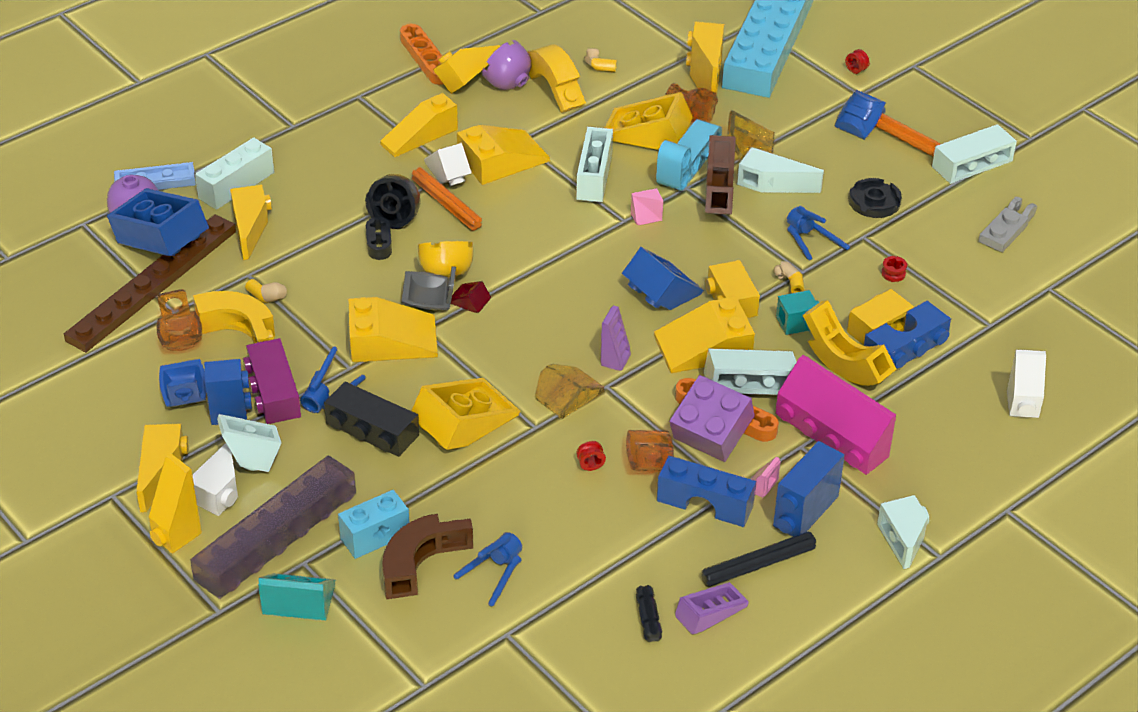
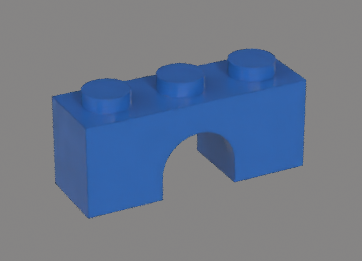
[864,301,951,369]
[657,456,756,527]

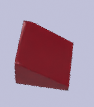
[450,281,491,313]

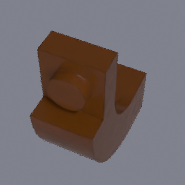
[705,135,736,215]
[382,513,473,599]

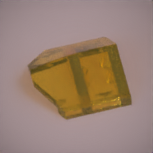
[727,110,775,160]
[535,364,604,419]

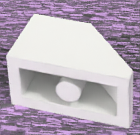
[424,143,471,186]
[1007,350,1046,418]
[192,443,238,516]

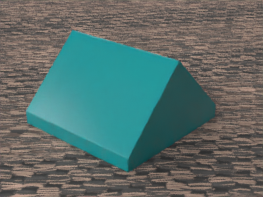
[258,573,336,621]

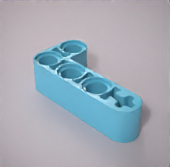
[656,119,722,191]

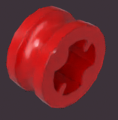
[845,49,870,74]
[881,256,908,282]
[576,441,606,471]

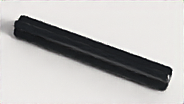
[701,532,816,587]

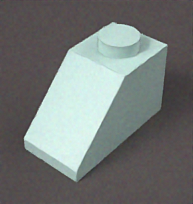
[217,414,281,472]
[877,495,929,569]

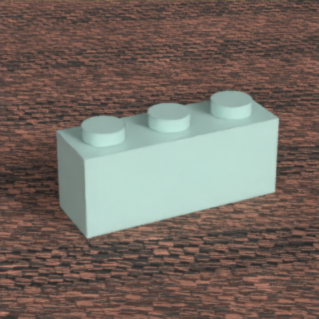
[932,124,1017,184]
[576,127,613,202]
[195,137,274,210]
[704,349,797,395]

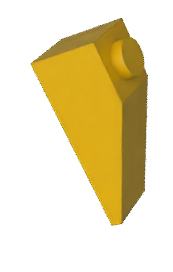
[433,45,502,94]
[380,93,458,157]
[230,184,272,260]
[136,424,189,512]
[149,453,202,554]

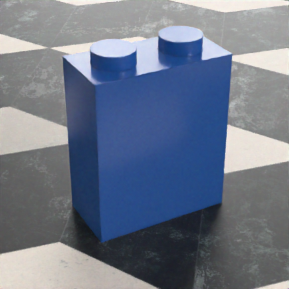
[773,441,845,537]

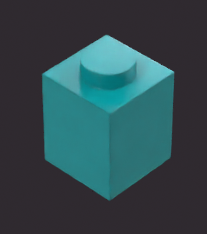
[776,290,819,335]

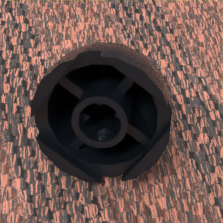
[365,174,421,229]

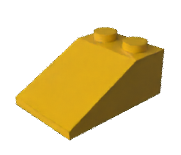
[686,21,724,108]
[605,92,693,150]
[457,125,550,185]
[654,296,755,373]
[348,297,438,362]
[411,378,520,450]

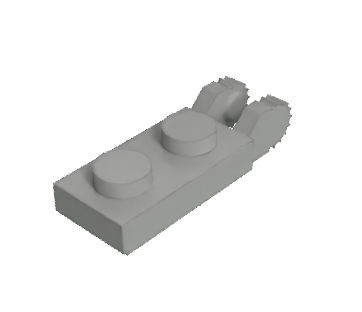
[978,197,1037,253]

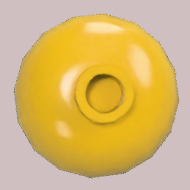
[418,241,473,282]

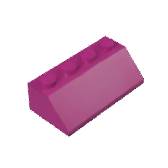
[775,354,896,475]

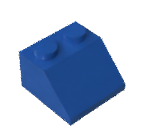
[622,247,704,310]

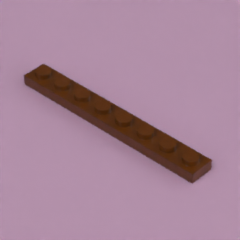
[63,214,236,353]

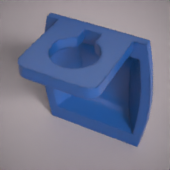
[835,90,886,140]
[159,359,207,407]

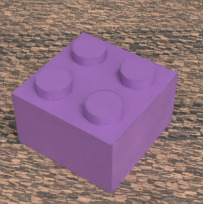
[669,375,754,462]

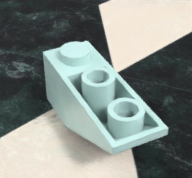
[737,147,824,193]

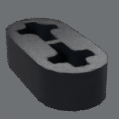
[366,217,392,260]

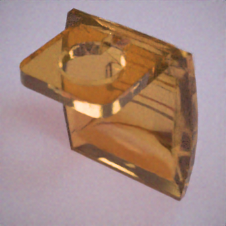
[157,289,203,351]
[626,430,674,473]

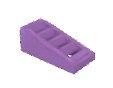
[601,305,631,371]
[675,582,749,634]

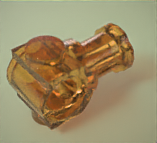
[665,83,718,122]

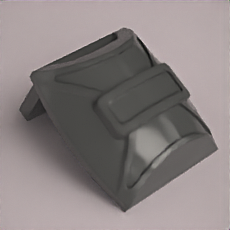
[401,266,456,310]

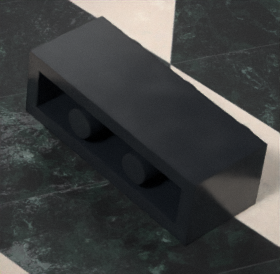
[324,381,419,457]

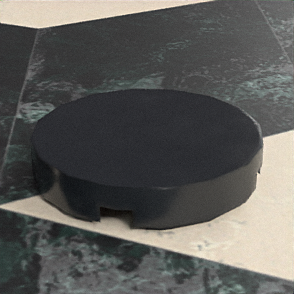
[848,178,902,218]

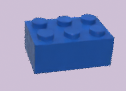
[106,188,209,256]

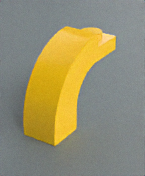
[528,44,586,113]
[193,291,275,343]
[803,300,897,385]

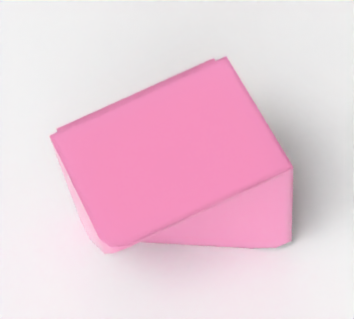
[631,188,663,225]

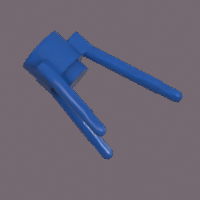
[787,206,850,260]
[300,346,366,413]
[454,532,522,606]

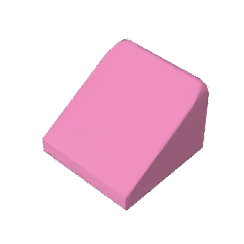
[751,457,781,498]

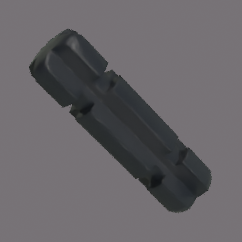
[636,585,662,642]

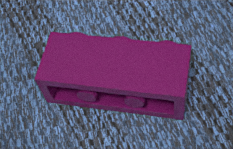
[243,338,301,424]

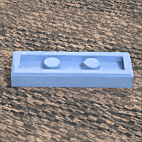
[114,162,196,190]

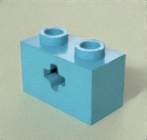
[338,489,409,559]

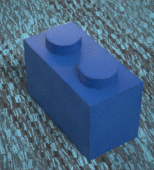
[204,359,252,425]

